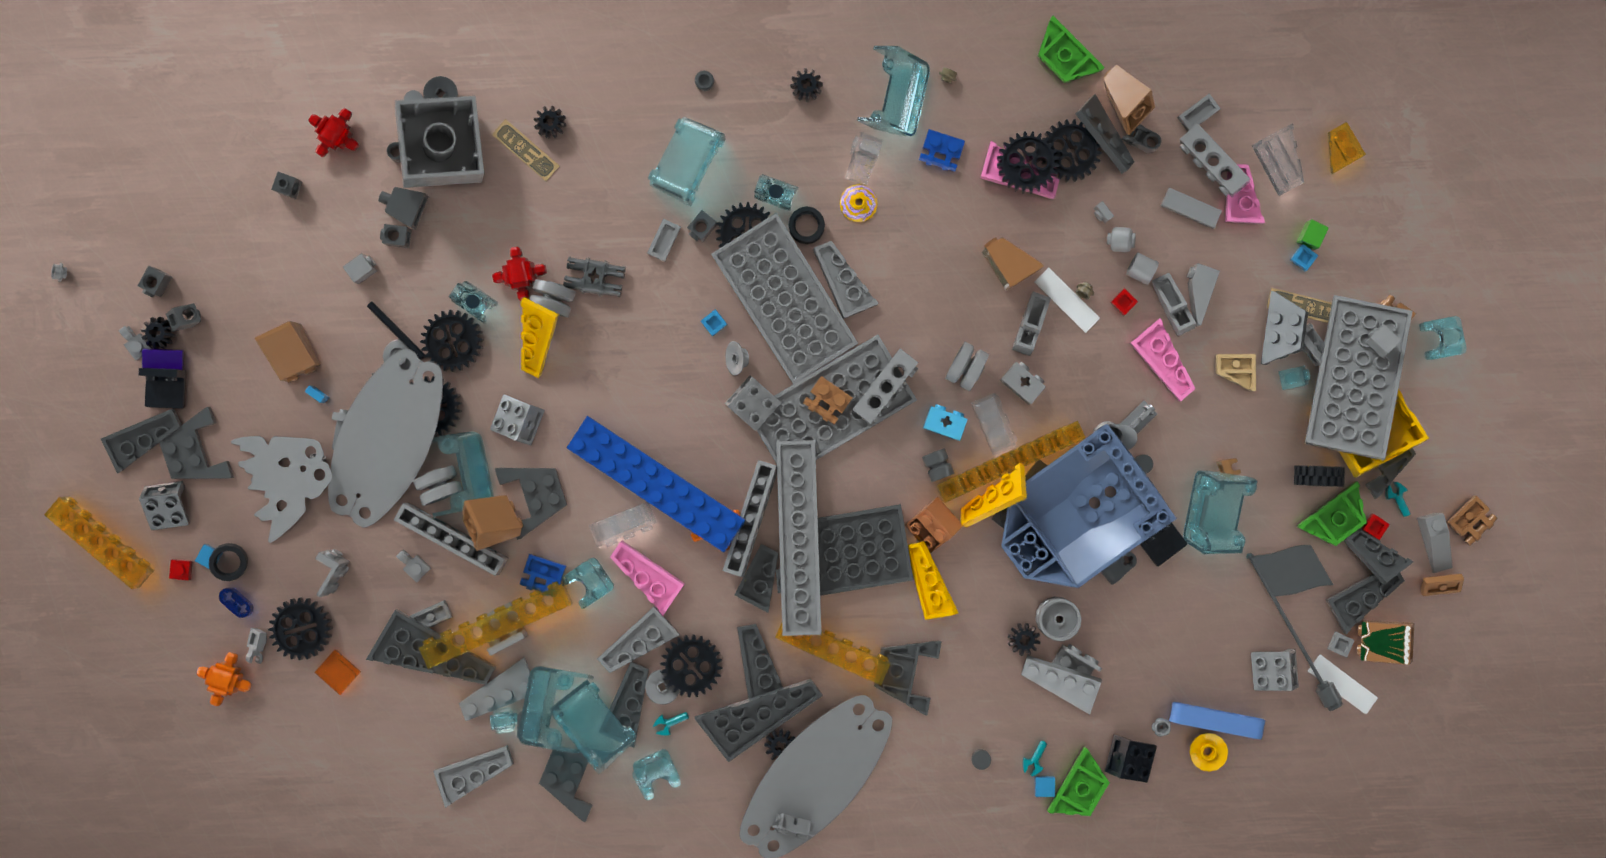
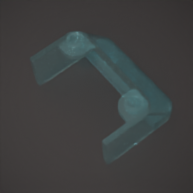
[857,46,930,136]
[431,431,494,517]
[518,666,594,753]

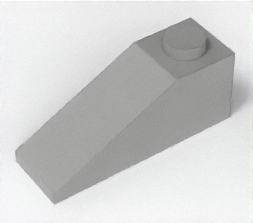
[1187,263,1220,327]
[1417,513,1452,573]

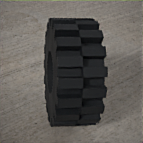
[1294,465,1345,487]

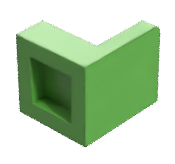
[1296,219,1329,251]

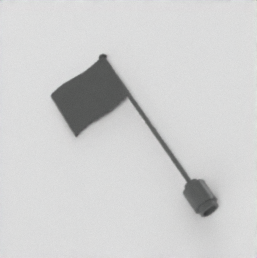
[1246,545,1343,711]

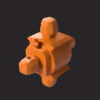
[196,652,252,706]

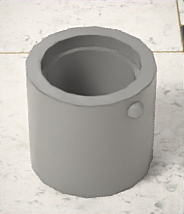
[1126,253,1159,285]

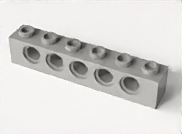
[723,460,777,577]
[394,503,508,576]

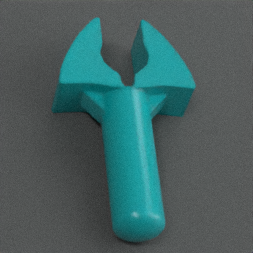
[1385,482,1411,517]
[653,712,689,736]
[1023,741,1047,777]

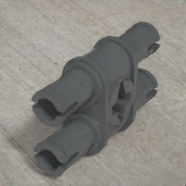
[563,257,626,297]

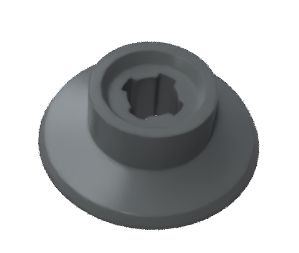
[423,76,458,99]

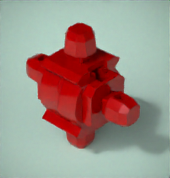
[308,108,359,157]
[492,247,547,301]

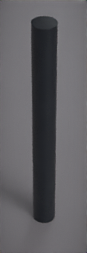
[367,301,425,360]

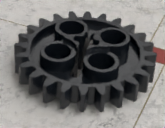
[1042,119,1102,182]
[997,131,1060,194]
[715,202,770,248]
[420,310,484,372]
[410,376,462,438]
[268,597,333,660]
[660,634,723,698]

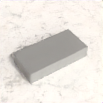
[1177,93,1221,131]
[647,219,681,262]

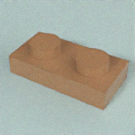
[1420,574,1464,596]

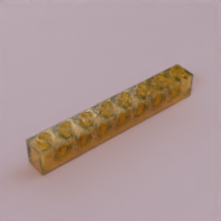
[936,421,1086,503]
[419,581,573,669]

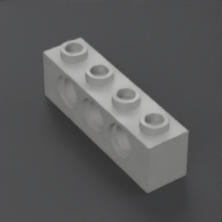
[1180,123,1250,197]
[852,349,919,424]

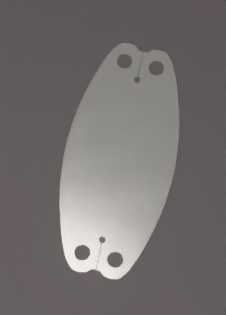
[328,348,443,528]
[740,695,892,858]

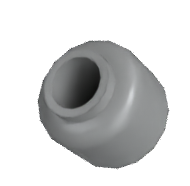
[1107,227,1136,252]

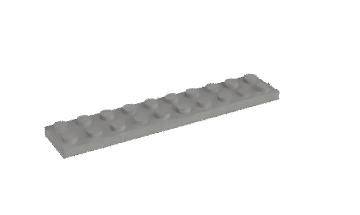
[776,440,821,636]

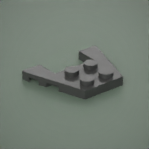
[159,407,234,479]
[1365,448,1416,499]
[495,468,567,540]
[874,640,942,715]
[539,746,615,822]

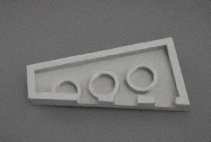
[597,606,680,673]
[459,657,539,721]

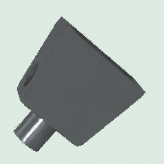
[378,187,429,230]

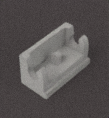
[1303,323,1324,366]

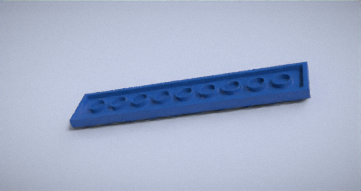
[567,416,745,552]

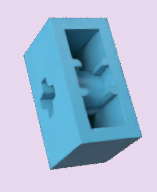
[923,404,968,441]

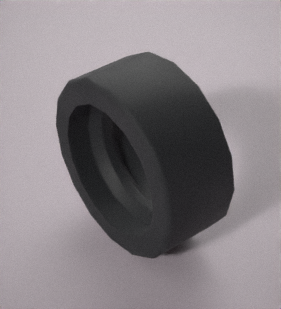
[788,206,825,244]
[208,543,248,581]

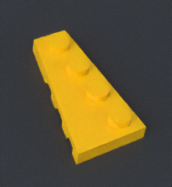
[521,297,559,378]
[961,463,1027,528]
[908,541,959,620]

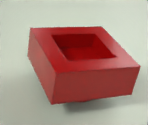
[1110,288,1138,316]
[1362,513,1390,540]
[169,559,193,580]

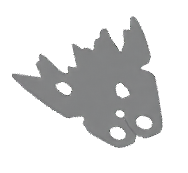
[231,436,332,543]

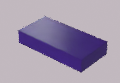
[142,348,184,370]

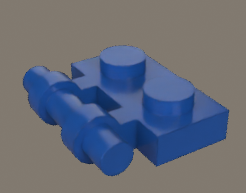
[919,129,965,172]
[520,554,566,597]

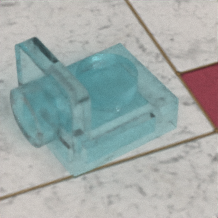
[1278,366,1311,390]

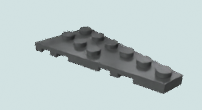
[695,679,823,762]

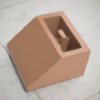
[905,497,962,553]

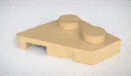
[1215,354,1256,391]

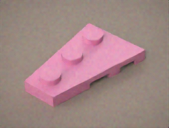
[1225,164,1265,224]

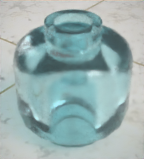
[489,707,517,734]

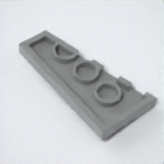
[813,241,879,319]
[1021,655,1102,714]
[433,745,514,808]

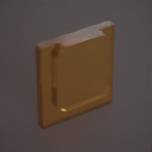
[314,649,361,695]

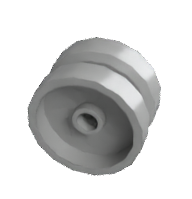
[529,279,576,317]
[945,342,989,391]
[413,465,463,506]
[1035,596,1082,641]

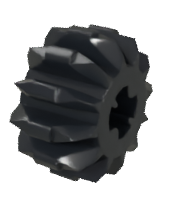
[790,68,823,102]
[534,106,566,139]
[141,317,176,349]
[1008,623,1041,656]
[764,728,796,760]

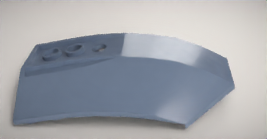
[1001,424,1177,588]

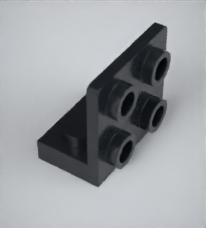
[138,368,186,409]
[1140,522,1187,567]
[1105,734,1157,783]

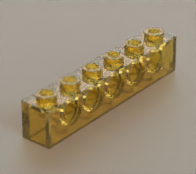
[44,496,154,589]
[775,623,891,685]

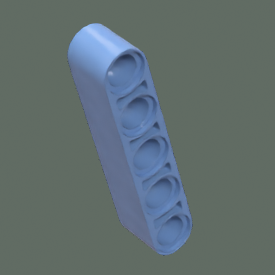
[1169,702,1266,740]

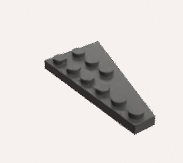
[366,609,496,685]

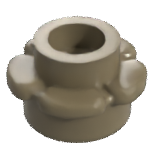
[939,67,958,83]
[1076,282,1094,299]

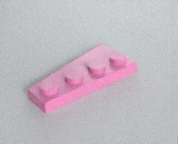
[980,141,1060,199]
[1130,318,1195,401]
[610,541,685,615]

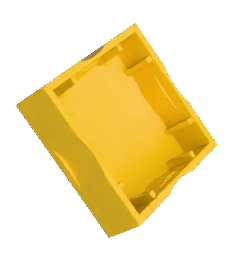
[1339,388,1429,478]

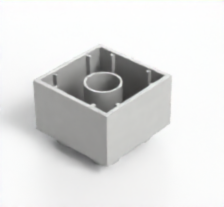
[395,96,484,188]

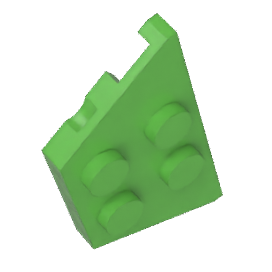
[1038,16,1105,83]
[1297,481,1367,546]
[1047,747,1110,816]

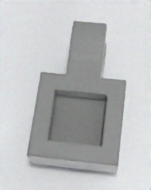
[119,326,153,360]
[396,550,431,582]
[246,628,267,664]

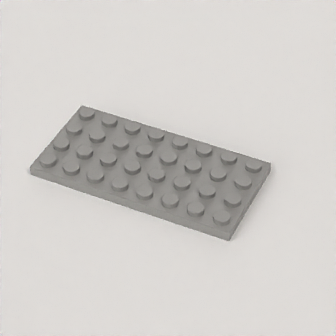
[711,213,858,384]
[1305,295,1413,460]
[757,334,917,464]

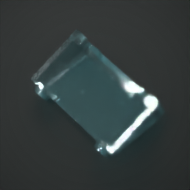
[648,117,726,207]
[1183,470,1258,554]
[550,680,636,774]

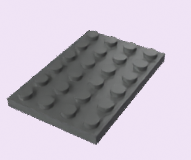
[818,504,913,596]

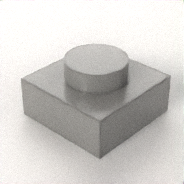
[1093,201,1114,223]

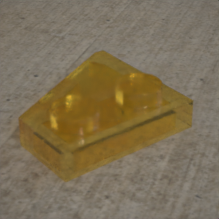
[1328,122,1366,174]

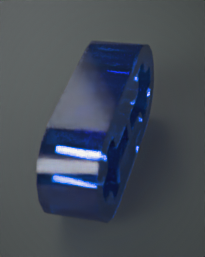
[219,587,253,618]

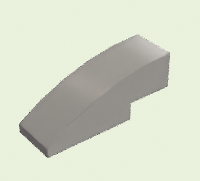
[1152,273,1196,336]
[1012,291,1051,356]

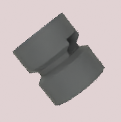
[922,448,954,482]

